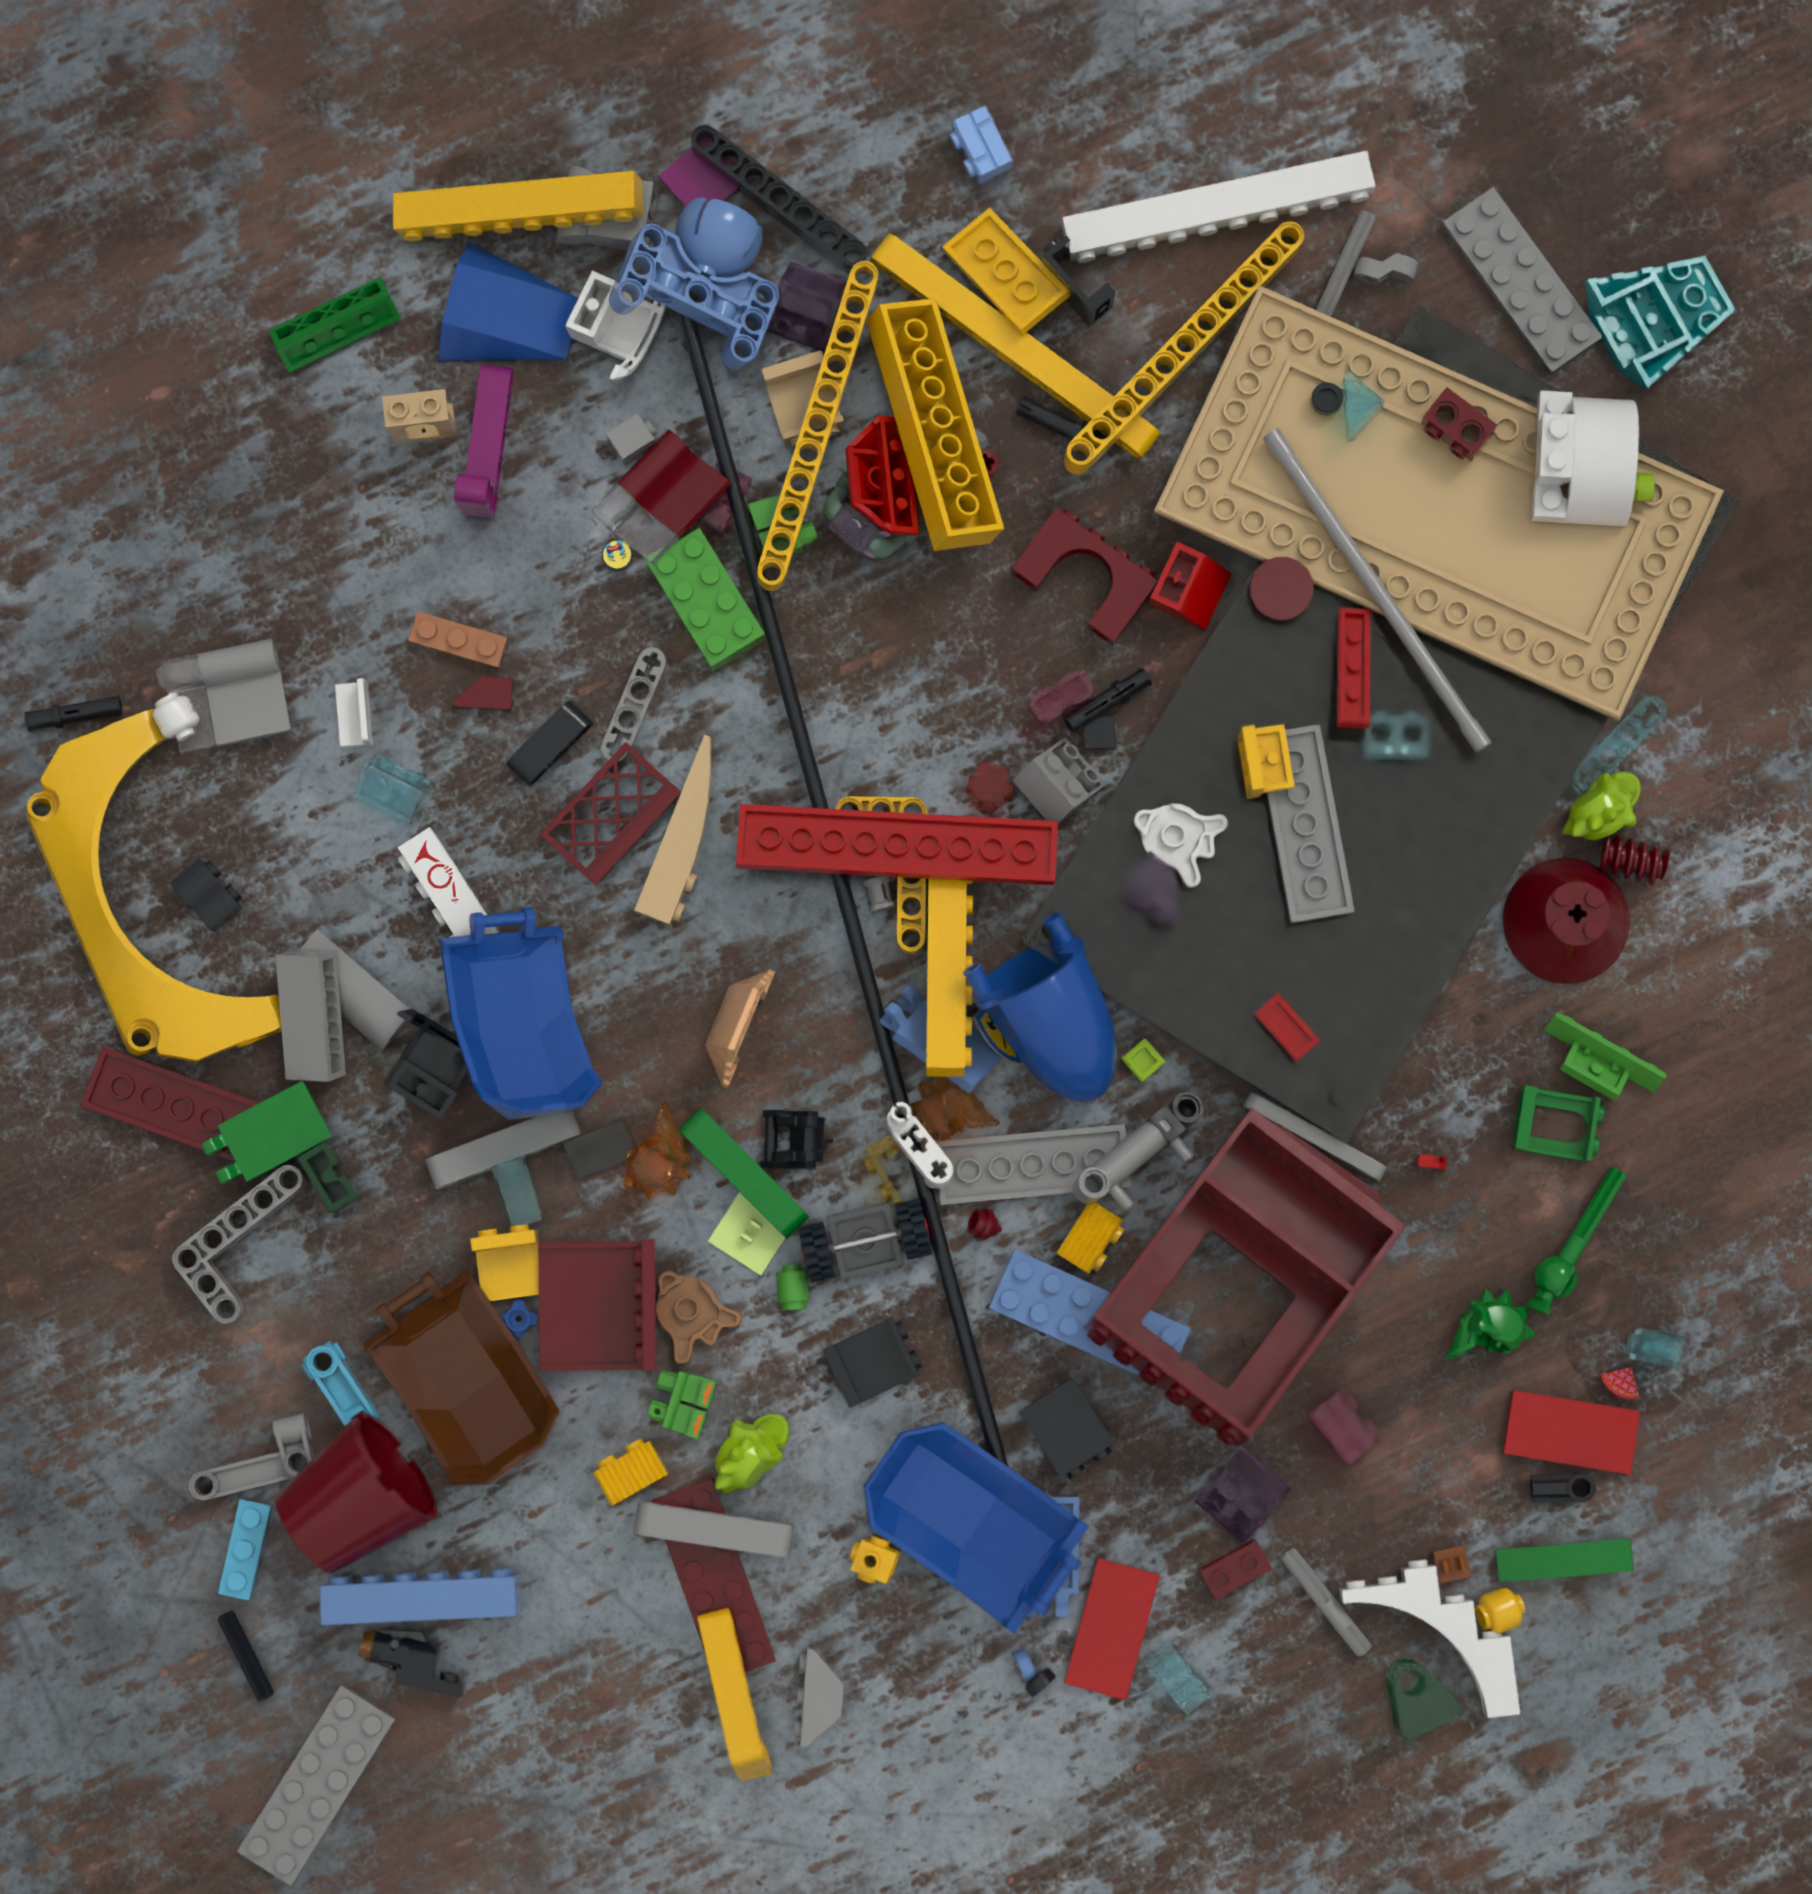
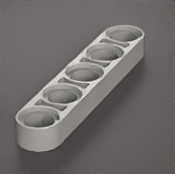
[1243,1092,1387,1182]

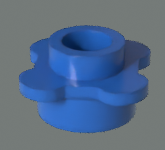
[500,1300,538,1338]

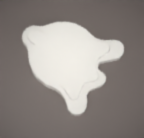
[1134,803,1228,888]

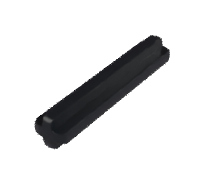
[218,1611,274,1701]

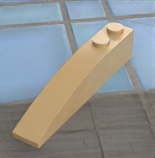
[634,735,712,927]

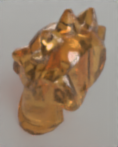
[910,1077,1000,1141]
[623,1101,691,1199]

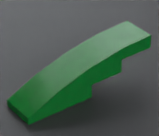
[1496,1538,1634,1582]

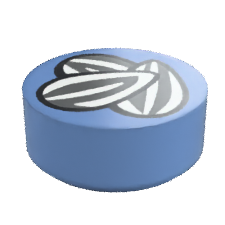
[1011,1648,1036,1682]

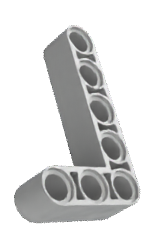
[172,1165,307,1324]

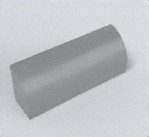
[299,929,410,1052]
[275,950,346,1082]

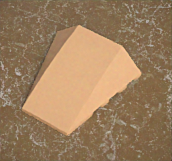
[705,970,775,1088]

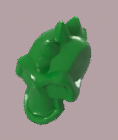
[1445,1289,1535,1359]

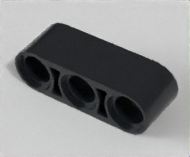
[506,700,593,787]

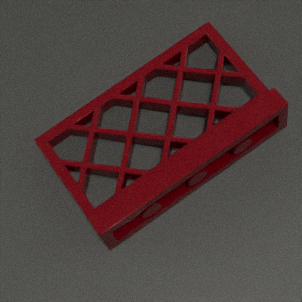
[540,742,681,887]

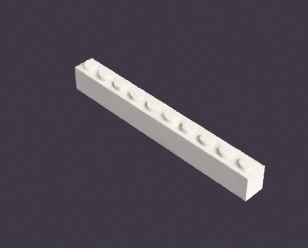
[1061,151,1376,263]

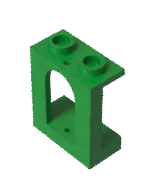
[1511,1085,1604,1162]

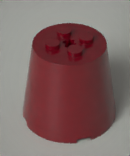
[275,1412,438,1573]

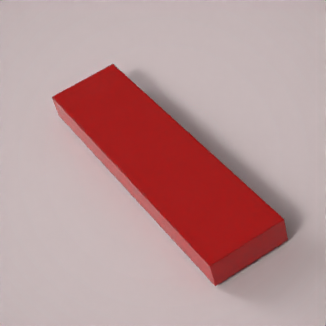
[1337,608,1371,729]

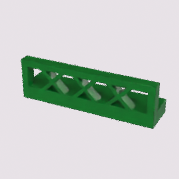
[268,276,401,373]

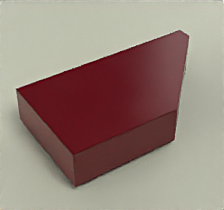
[452,676,513,711]

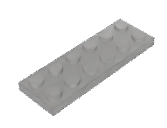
[1441,187,1602,375]
[1266,724,1355,924]
[935,1124,1131,1205]
[237,1684,397,1886]

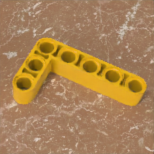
[836,796,927,955]
[698,1608,773,1782]

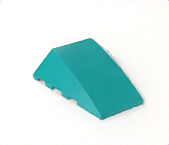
[1585,256,1735,390]

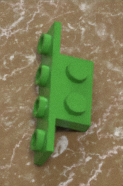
[1543,1012,1667,1101]

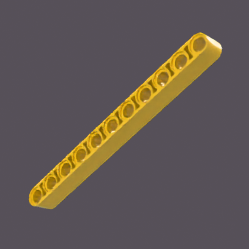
[1063,221,1304,475]
[869,233,1161,460]
[757,261,878,591]

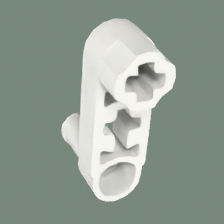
[886,1102,953,1190]

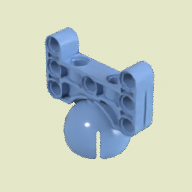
[609,197,779,370]

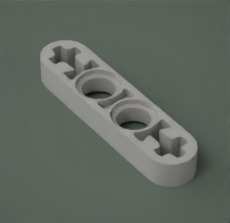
[601,647,667,764]

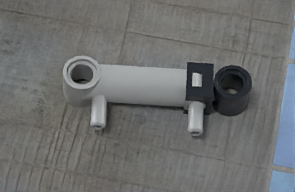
[1073,1092,1203,1211]

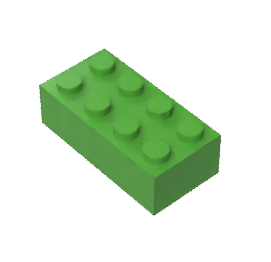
[646,528,766,672]

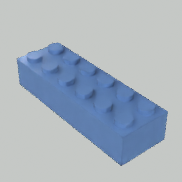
[989,1250,1191,1376]
[320,1567,522,1625]

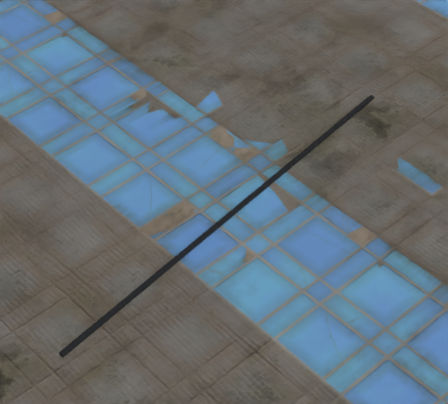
[677,312,1009,1467]

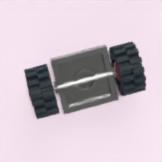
[798,1198,932,1283]

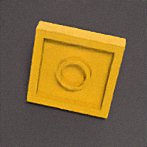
[1237,724,1295,799]

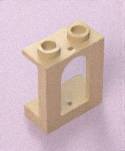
[382,389,457,444]

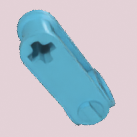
[301,1341,380,1426]

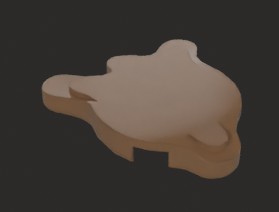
[656,1271,742,1364]

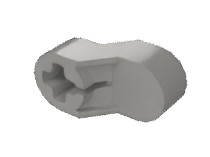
[1353,253,1419,286]

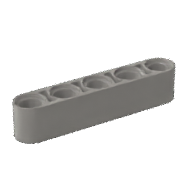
[425,1111,582,1190]
[633,1501,794,1558]

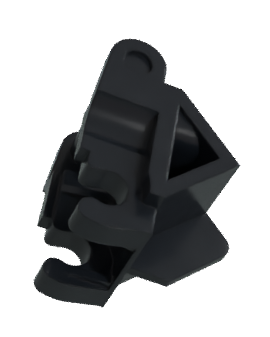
[760,1110,833,1170]

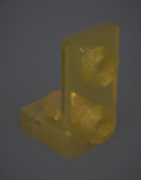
[862,1134,903,1204]

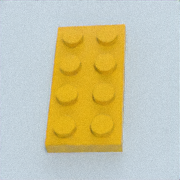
[942,208,1070,335]

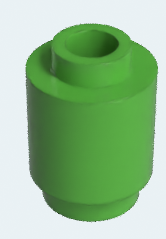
[776,1264,810,1310]

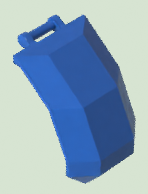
[440,907,602,1120]
[864,1422,1089,1633]

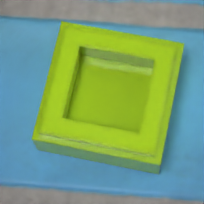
[1121,1038,1166,1083]

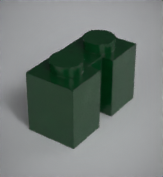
[298,1141,363,1214]

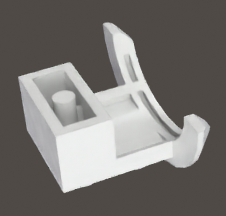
[565,271,666,382]

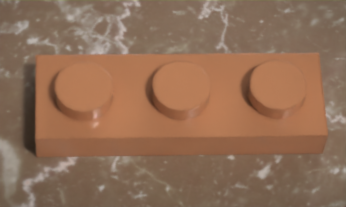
[408,611,508,669]

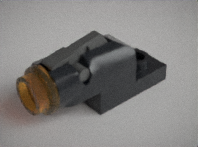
[358,1630,466,1698]

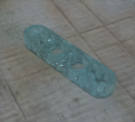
[1571,696,1667,793]

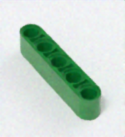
[678,1107,810,1239]

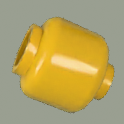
[1475,1587,1525,1634]

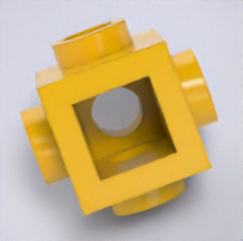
[849,1534,902,1584]

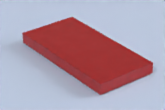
[1502,1390,1640,1475]
[1064,1557,1160,1700]

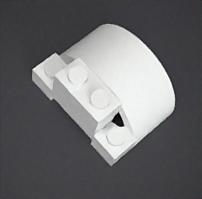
[1531,391,1639,526]

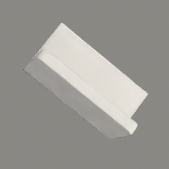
[335,678,373,748]

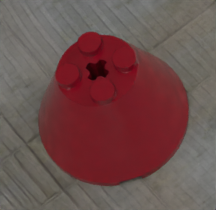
[1502,858,1630,984]

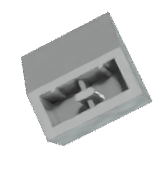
[1012,737,1106,824]

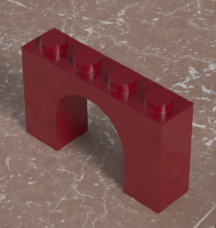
[1011,508,1158,647]

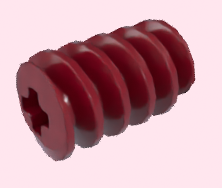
[1599,835,1670,886]

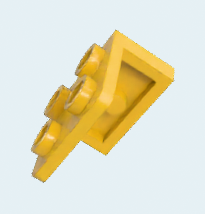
[470,1224,539,1301]

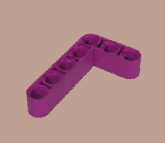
[454,365,514,518]

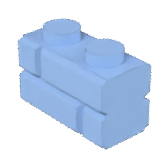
[949,106,1013,184]

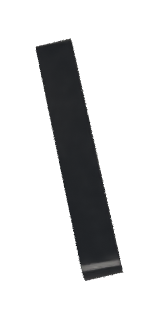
[691,125,867,274]

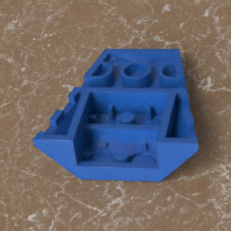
[438,242,579,362]

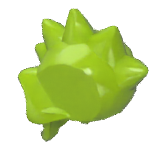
[1562,771,1641,841]
[714,1414,789,1495]

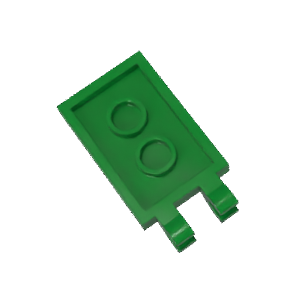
[201,1081,333,1184]

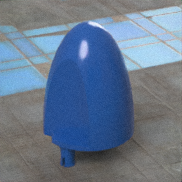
[963,912,1117,1102]

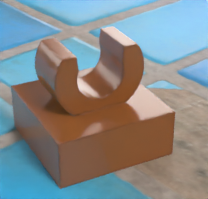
[1432,1545,1472,1584]

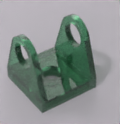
[1386,1659,1464,1743]

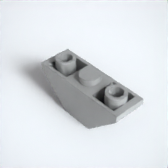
[795,1647,844,1747]

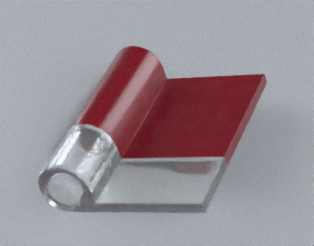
[590,429,731,565]

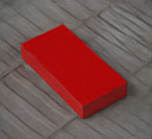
[1253,993,1321,1062]

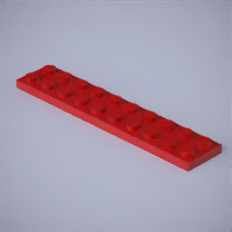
[736,804,1058,886]

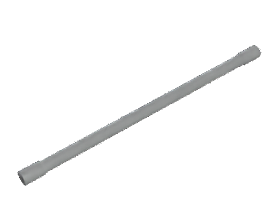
[1263,428,1492,753]

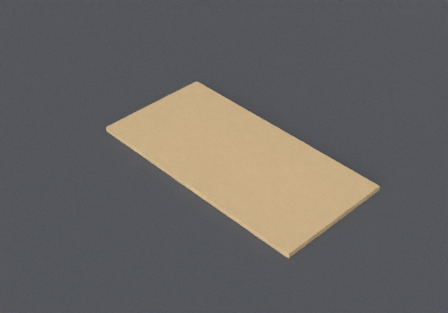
[1154,285,1724,721]

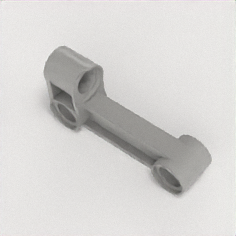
[189,1413,315,1500]

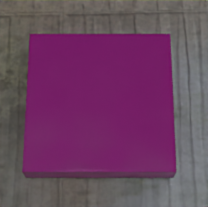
[658,137,739,219]

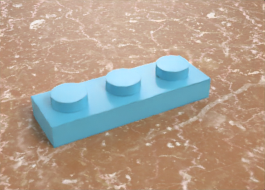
[218,1499,273,1601]

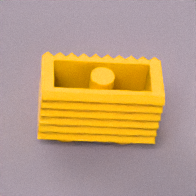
[1056,1203,1124,1274]
[593,1438,669,1506]

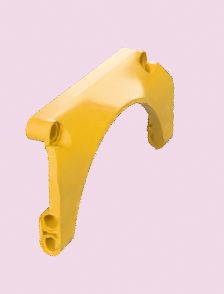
[25,709,282,1062]

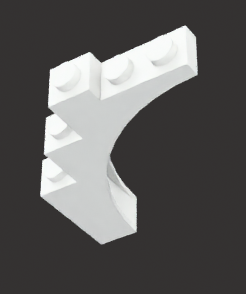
[1338,1559,1520,1718]

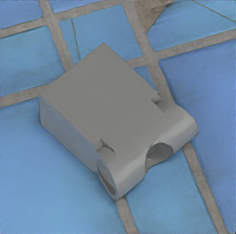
[555,165,658,251]

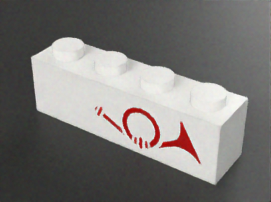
[398,827,499,937]

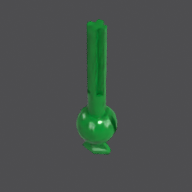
[1525,1167,1627,1315]

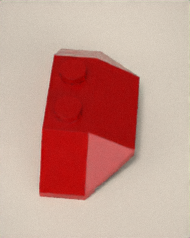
[845,415,919,536]

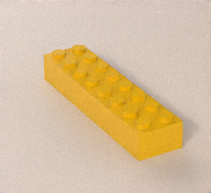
[866,298,1004,551]

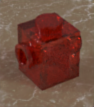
[966,762,1013,812]

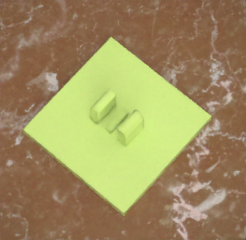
[708,1192,785,1276]

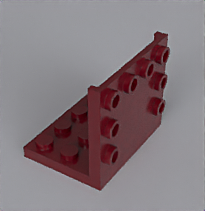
[538,1239,656,1371]

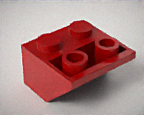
[1148,542,1231,631]

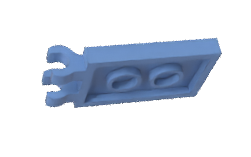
[879,985,1002,1094]

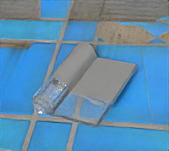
[156,638,292,755]

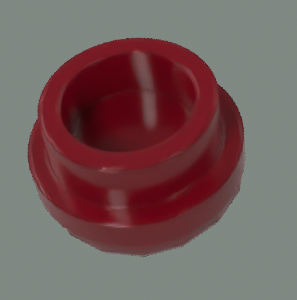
[967,1208,1002,1240]

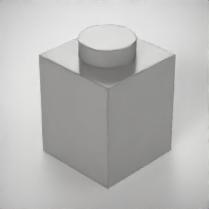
[606,413,657,465]

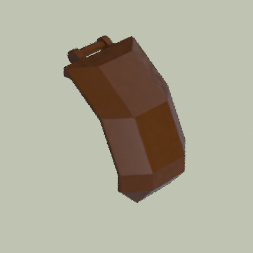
[362,1270,560,1485]

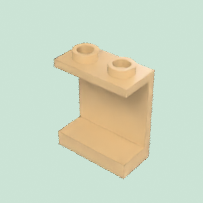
[761,350,844,447]

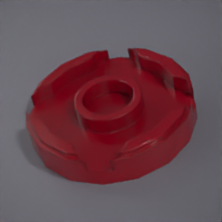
[1250,557,1314,620]

